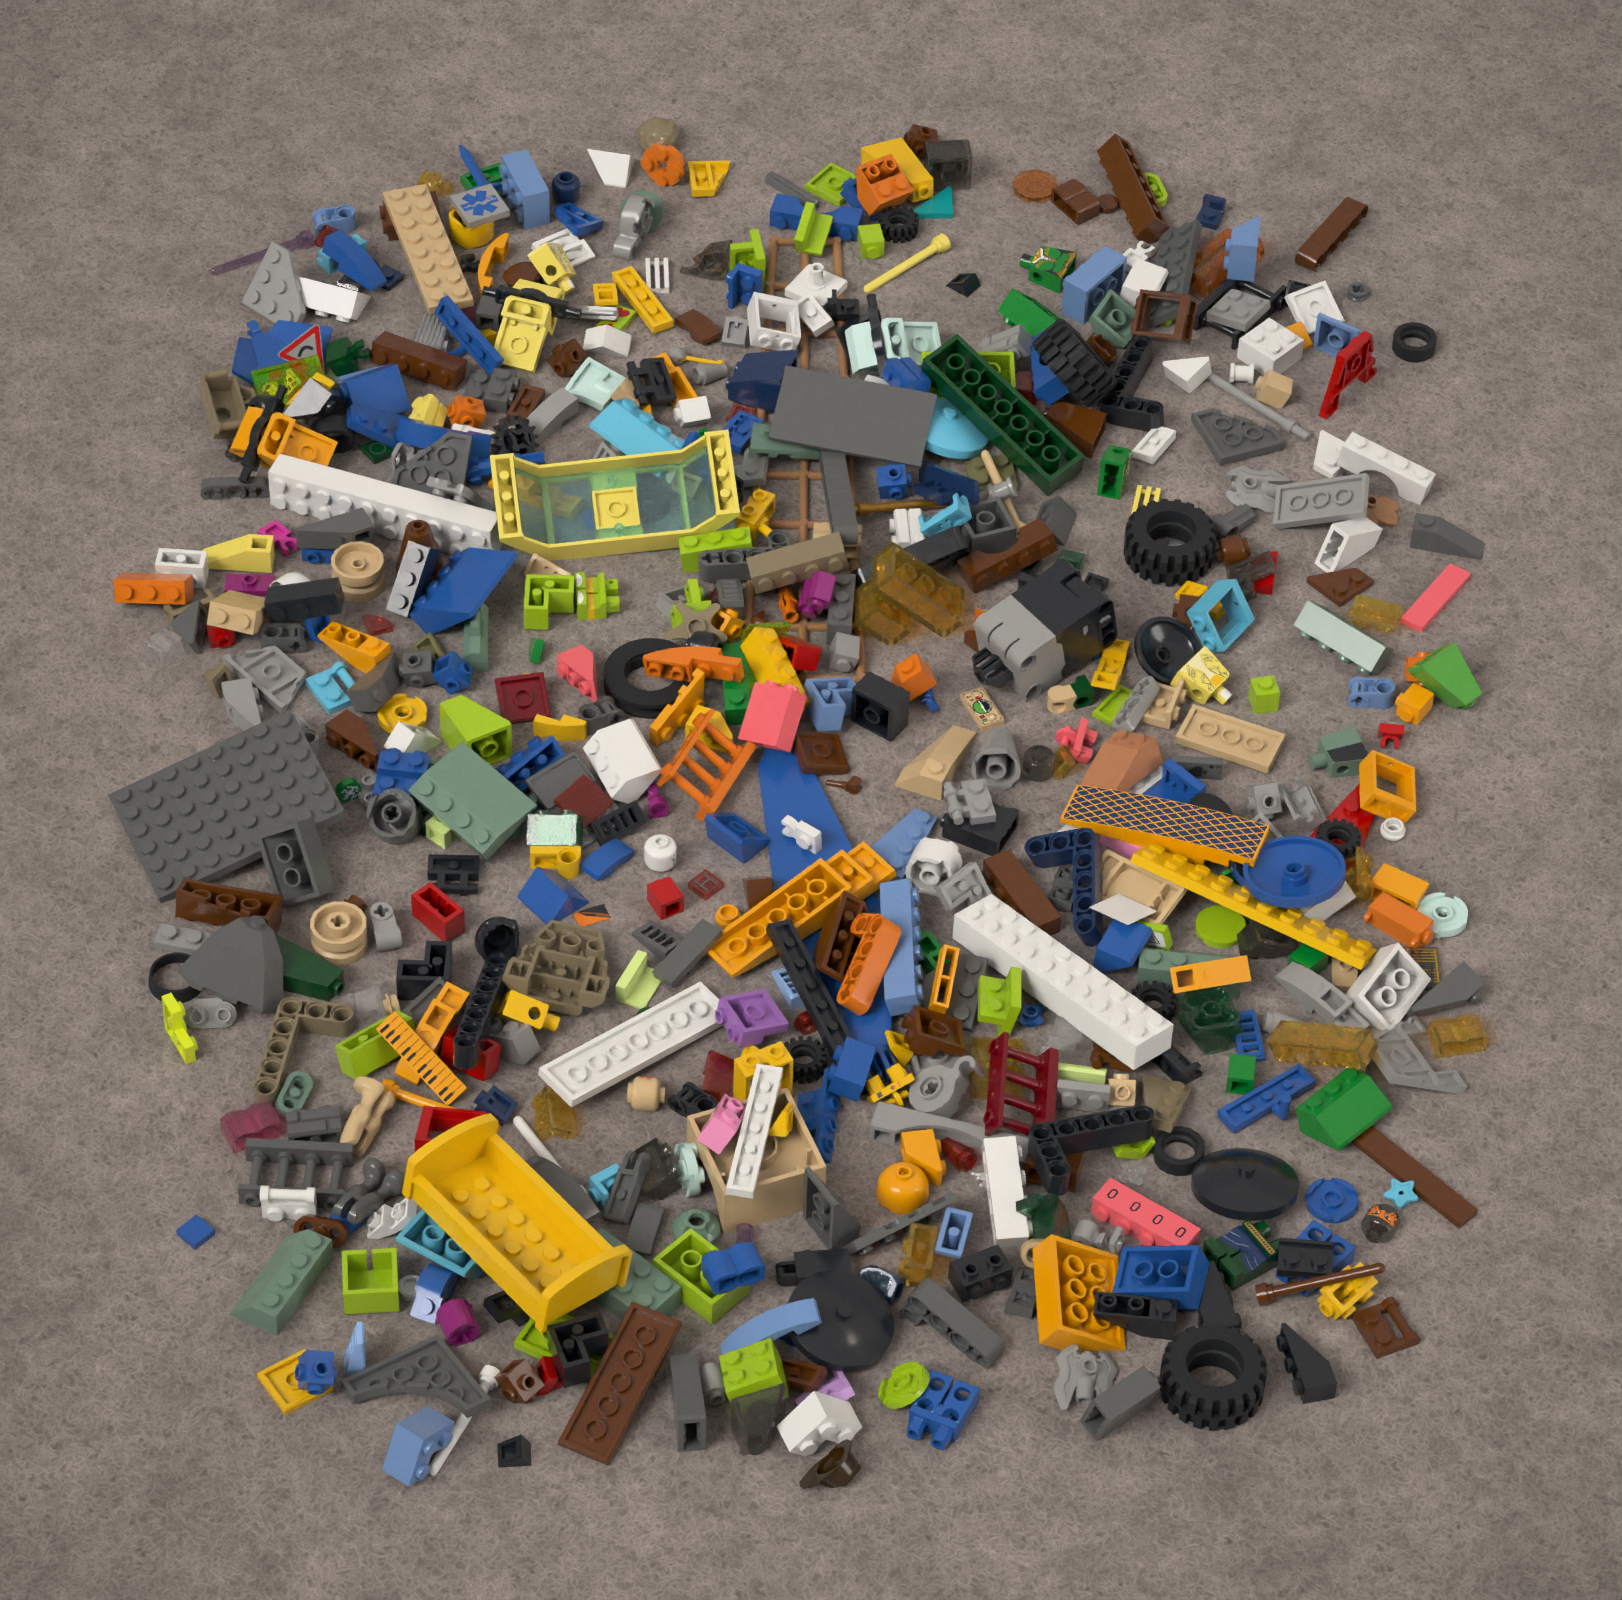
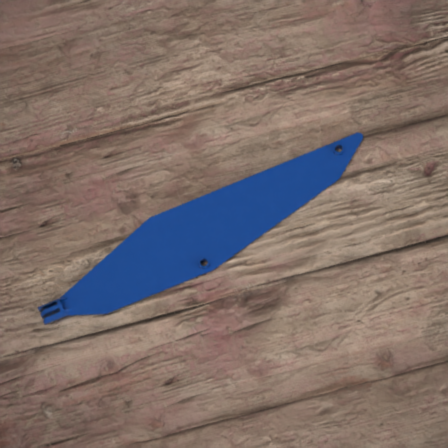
[758,746,897,1083]

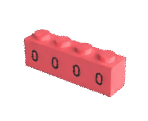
[1091,1177,1201,1246]

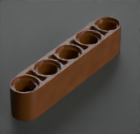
[1295,197,1368,272]

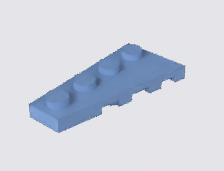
[871,808,938,881]

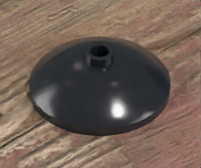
[1134,616,1200,686]

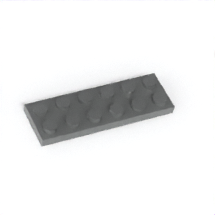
[1148,219,1202,329]

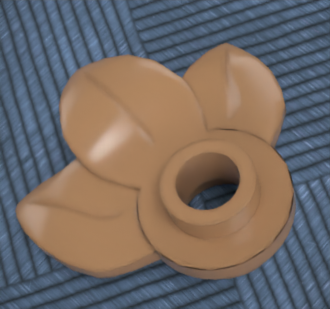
[1367,494,1400,527]

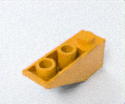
[317,621,392,674]
[1170,955,1251,994]

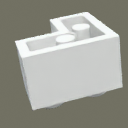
[777,1391,862,1456]

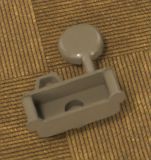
[199,367,306,439]

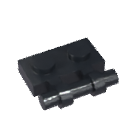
[626,357,677,406]
[427,854,480,896]

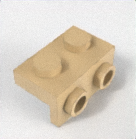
[1141,679,1187,729]

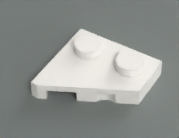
[1313,430,1345,478]

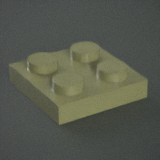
[964,455,1018,492]

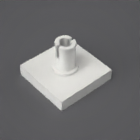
[784,263,847,310]

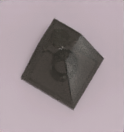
[731,1383,786,1456]

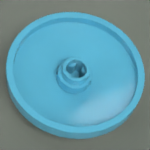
[925,396,989,459]

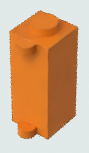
[1363,892,1434,952]

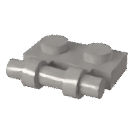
[943,779,996,825]

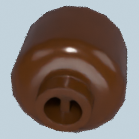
[1215,534,1251,568]

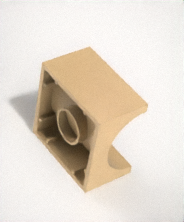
[687,1087,826,1234]

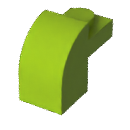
[669,579,711,629]

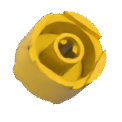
[448,205,494,249]

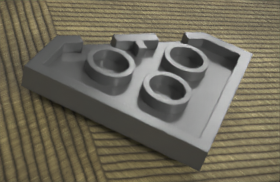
[1191,408,1285,465]
[392,432,473,496]
[895,953,989,1032]

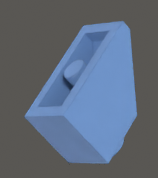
[934,1207,973,1259]

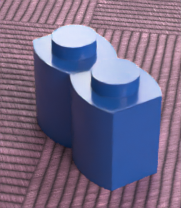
[701,1242,765,1294]

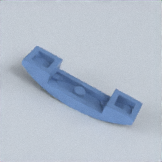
[720,1298,822,1355]

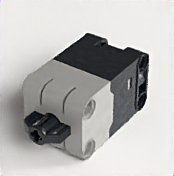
[972,558,1118,702]

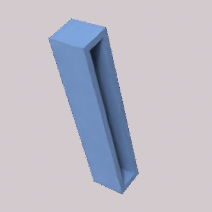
[880,878,925,1016]

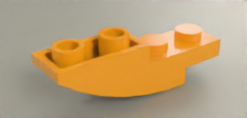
[394,982,470,1086]

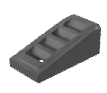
[716,579,744,608]
[632,920,682,961]

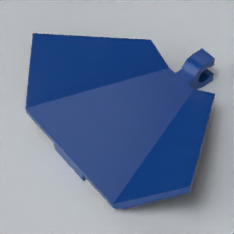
[232,320,332,390]

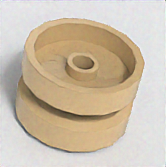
[331,541,385,603]
[310,901,368,966]

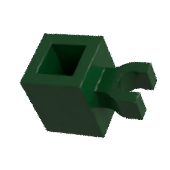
[326,336,371,376]

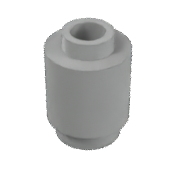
[699,1362,728,1405]

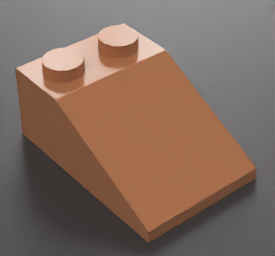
[1080,729,1163,792]

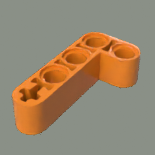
[837,913,901,1016]

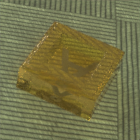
[1047,745,1077,780]

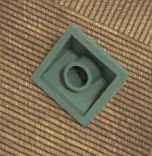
[1089,289,1136,347]

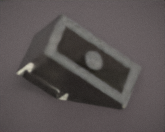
[1237,920,1299,960]

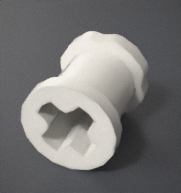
[1230,363,1254,384]

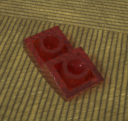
[701,1050,734,1102]

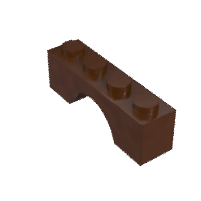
[957,518,1058,594]

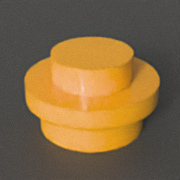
[715,904,741,928]

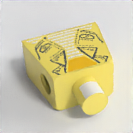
[527,242,576,295]
[1170,646,1233,705]

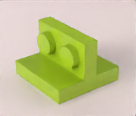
[729,229,766,291]
[978,966,1021,1036]

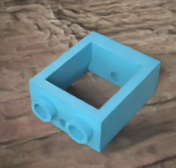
[1186,579,1255,652]

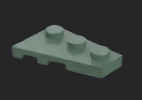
[748,422,821,459]

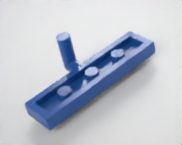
[434,295,504,374]
[1217,1064,1316,1133]

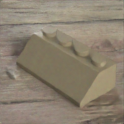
[746,532,849,594]

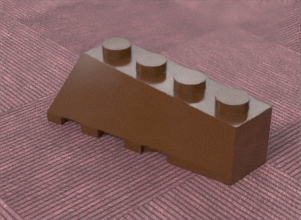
[175,878,283,933]

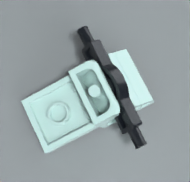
[845,294,941,379]

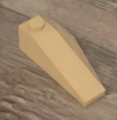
[895,725,977,801]

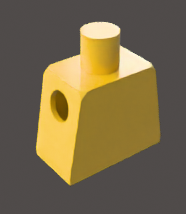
[497,990,560,1033]

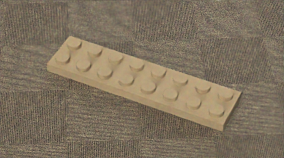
[382,184,474,315]

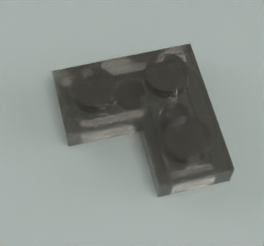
[1225,550,1276,605]

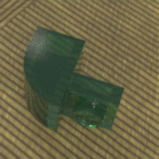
[1016,1192,1071,1240]

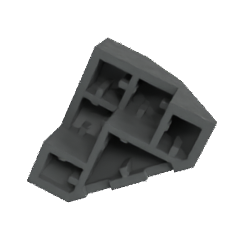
[178,915,283,1014]

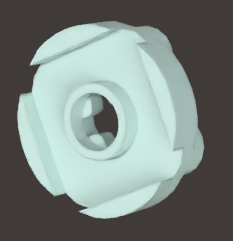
[1417,892,1468,938]
[674,1142,705,1197]

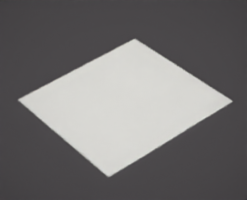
[1089,894,1157,925]

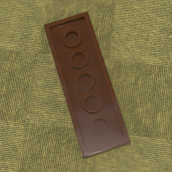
[558,1302,682,1466]

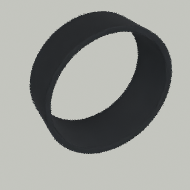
[148,952,202,1003]

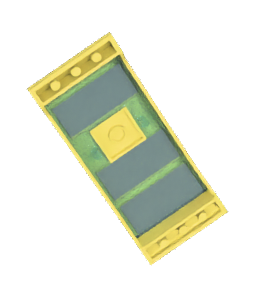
[490,430,740,561]

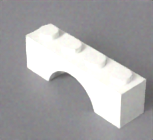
[1336,432,1436,505]

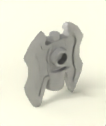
[1225,465,1290,513]
[1054,1344,1118,1411]

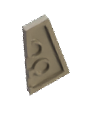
[1141,1073,1192,1133]

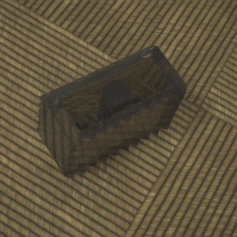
[634,1137,682,1202]

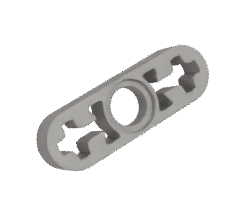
[1112,676,1160,732]

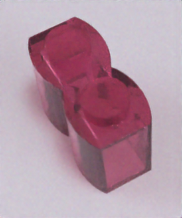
[220,1101,283,1153]

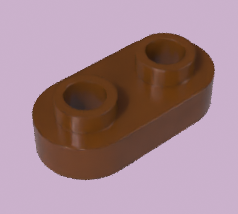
[294,1214,349,1248]

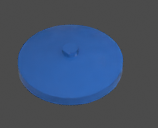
[1243,836,1346,908]

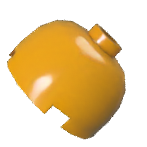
[876,1162,930,1214]

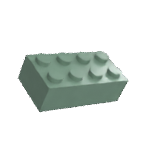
[593,1228,682,1320]

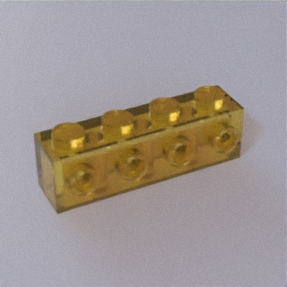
[1267,1020,1378,1070]

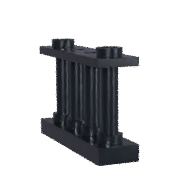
[1193,278,1287,350]

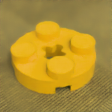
[377,693,427,735]

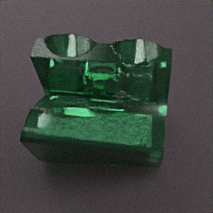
[1177,986,1243,1055]

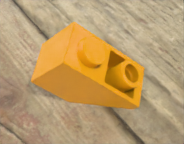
[900,1129,946,1186]

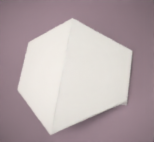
[587,149,635,188]

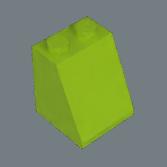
[439,695,512,765]

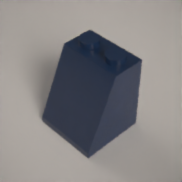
[726,350,798,413]

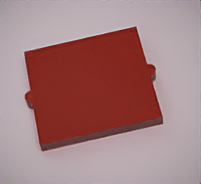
[553,774,613,830]

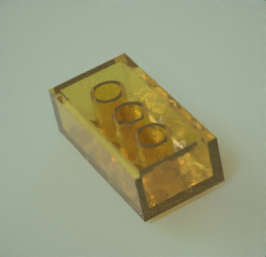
[871,542,964,638]

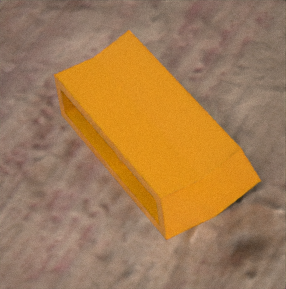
[928,944,960,1014]

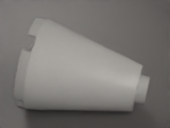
[971,727,1021,790]

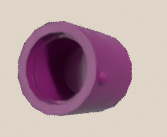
[435,1298,481,1347]

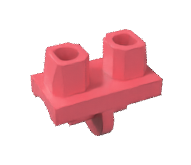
[1055,717,1098,765]

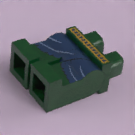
[1203,1220,1279,1291]

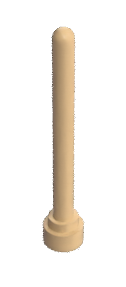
[981,450,1027,542]

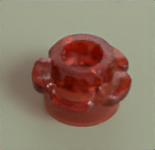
[794,1011,817,1035]

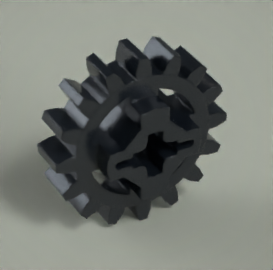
[490,415,540,455]

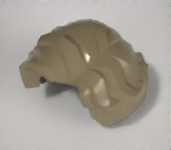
[635,117,680,150]

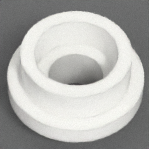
[1380,818,1406,841]

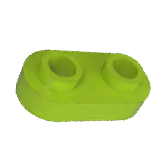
[1144,173,1168,208]

